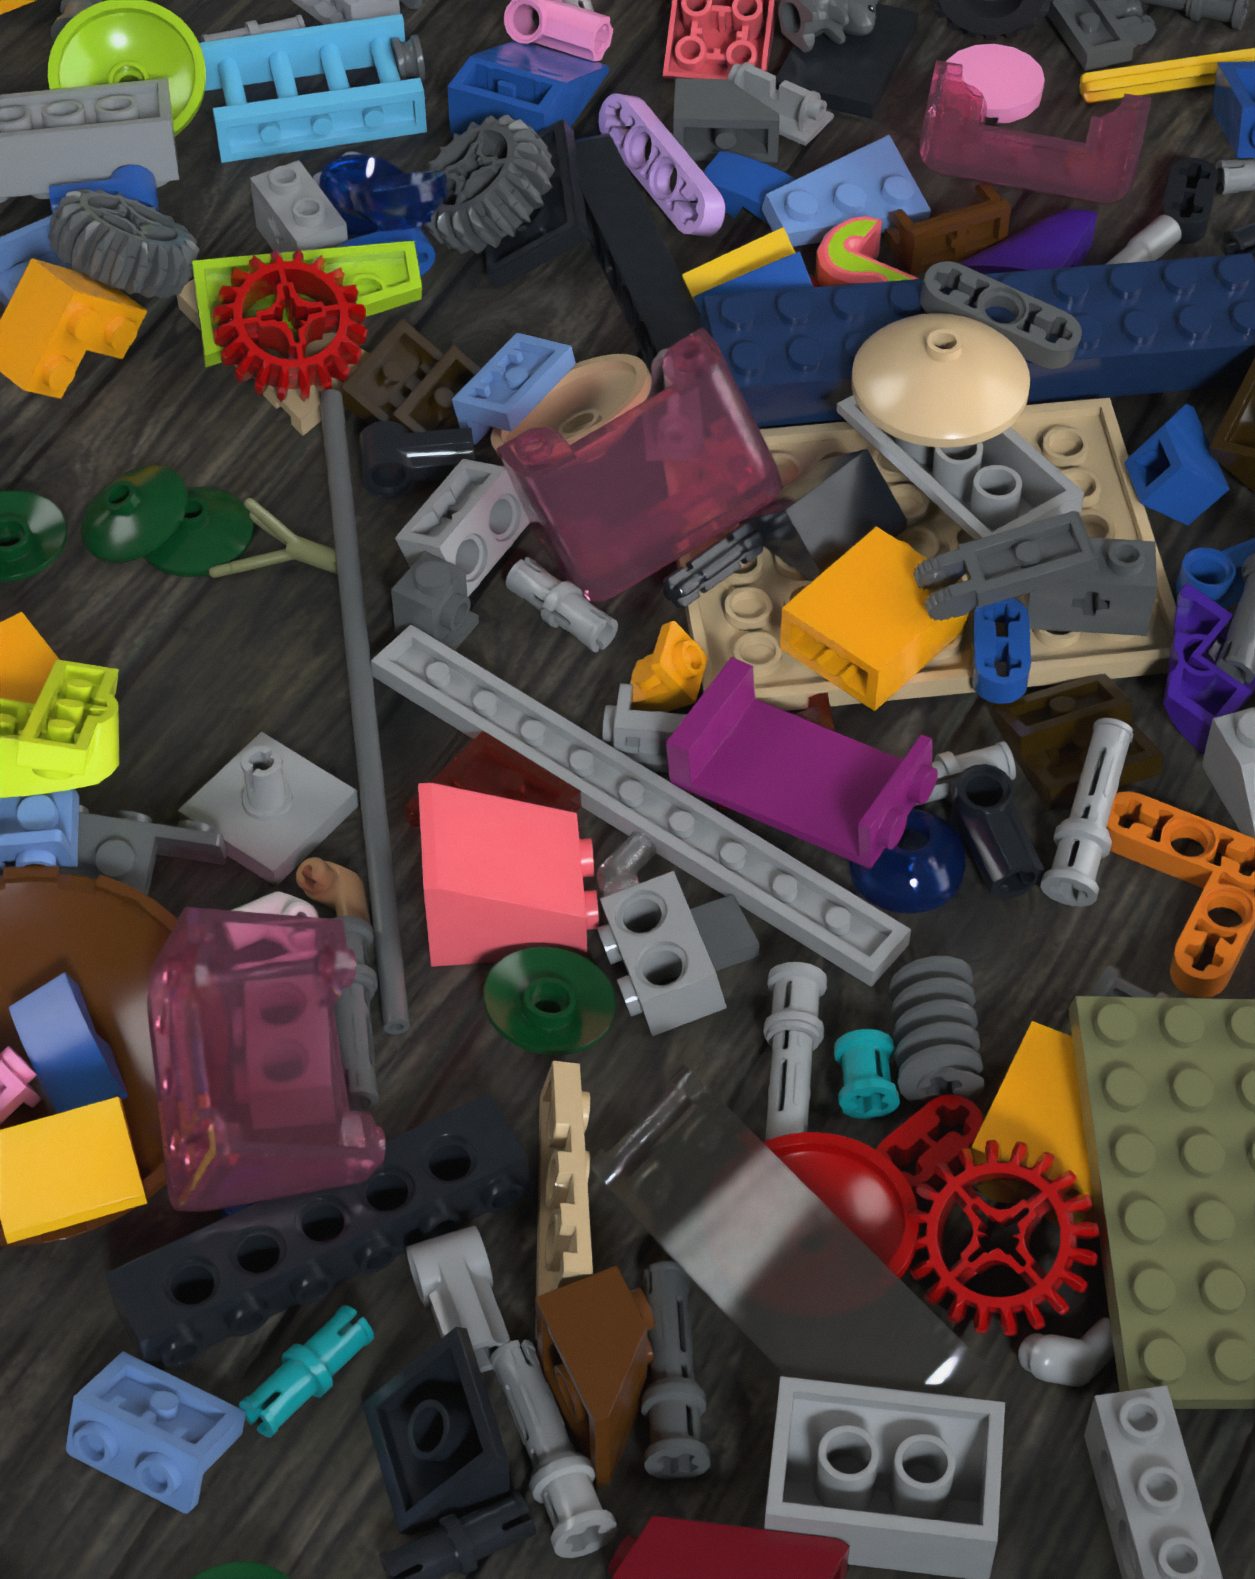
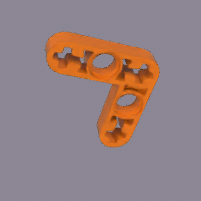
[1106,791,1255,998]

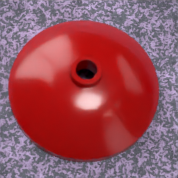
[705,1132,919,1317]

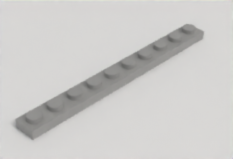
[371,625,911,987]

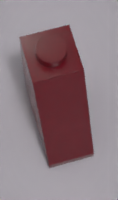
[607,1516,850,1579]

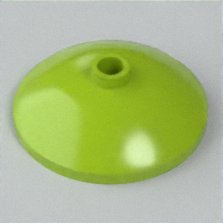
[48,0,206,136]

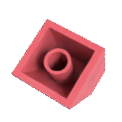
[418,783,599,967]

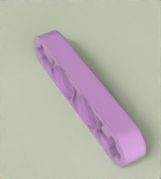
[598,94,725,237]

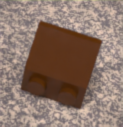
[535,1265,655,1489]

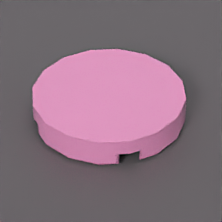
[941,44,1045,124]

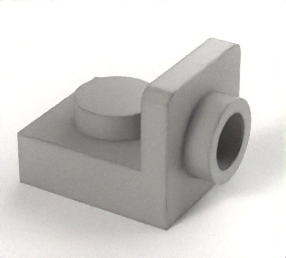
[603,683,687,773]

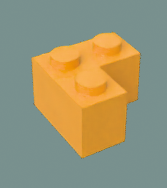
[0,258,148,399]

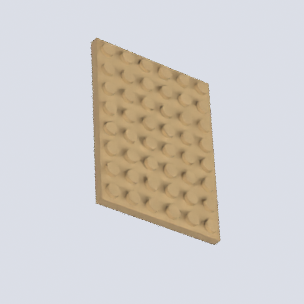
[658,398,1176,711]

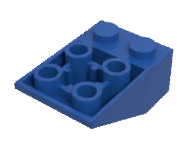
[447,40,609,137]

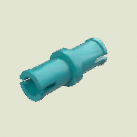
[239,1305,374,1438]

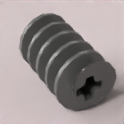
[889,956,985,1108]

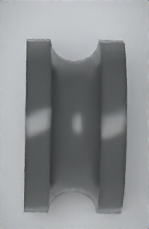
[391,34,425,81]

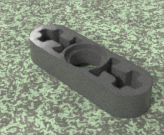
[920,261,1082,369]

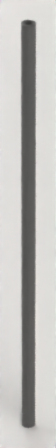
[320,389,410,1034]

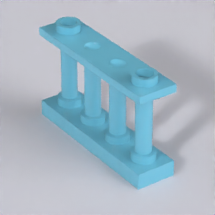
[199,14,427,163]

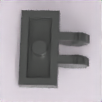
[1047,0,1157,71]

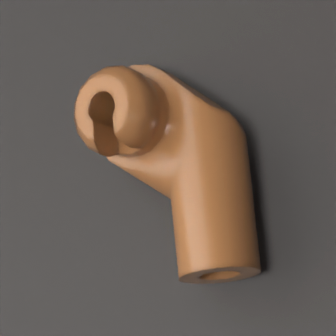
[296,857,371,924]

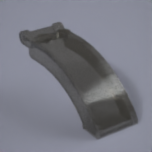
[590,1064,988,1397]

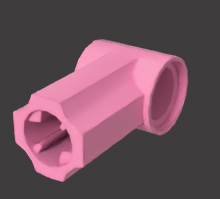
[504,0,613,61]

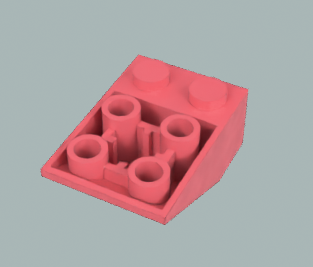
[663,0,779,80]

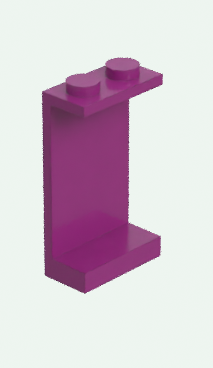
[666,657,938,869]

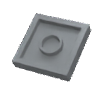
[178,732,359,886]

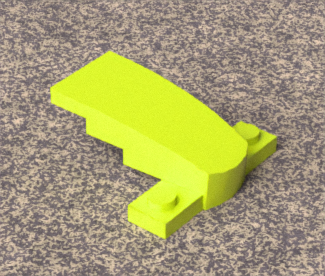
[0,660,119,798]

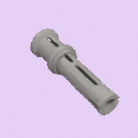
[1040,718,1134,907]
[763,962,827,1141]
[490,1340,618,1558]

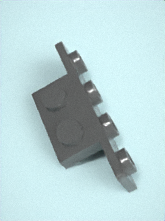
[60,804,228,896]

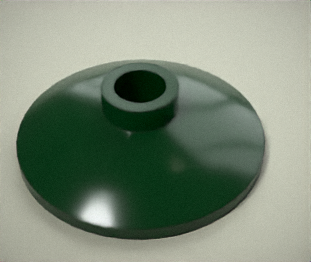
[81,465,189,563]
[143,487,254,577]
[0,491,67,582]
[483,947,617,1055]

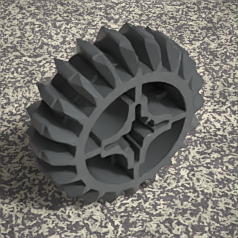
[414,115,555,254]
[48,188,199,298]

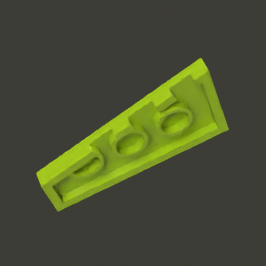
[192,241,422,368]

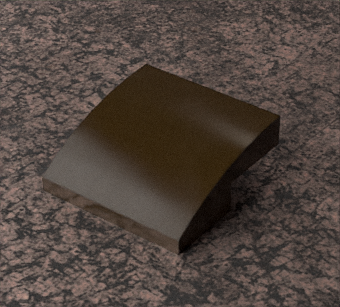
[338,318,481,433]
[993,673,1163,810]

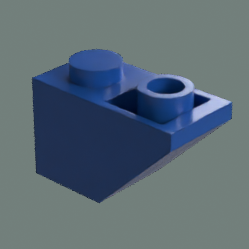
[1124,404,1229,526]

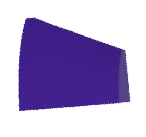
[959,209,1098,274]
[1163,583,1255,755]

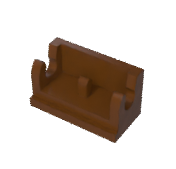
[884,183,1011,276]

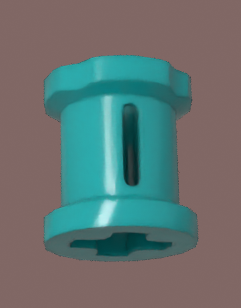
[834,1029,900,1119]

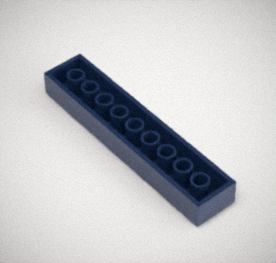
[696,253,1255,430]

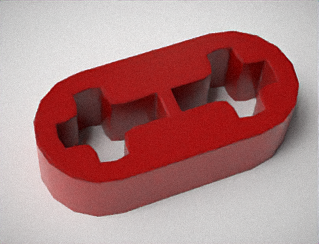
[876,1094,984,1202]

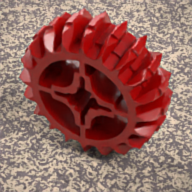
[212,249,367,402]
[908,1140,1100,1336]

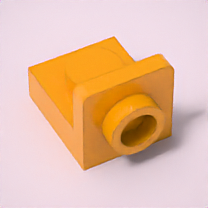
[630,621,708,712]

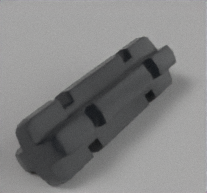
[663,523,764,608]

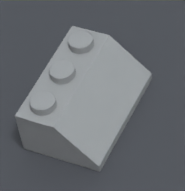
[764,1376,1005,1579]

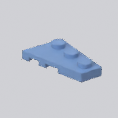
[761,135,931,247]

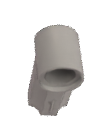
[406,1226,511,1373]

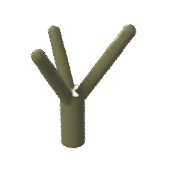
[209,498,337,578]

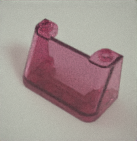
[920,60,1152,205]
[497,327,782,602]
[147,907,386,1212]

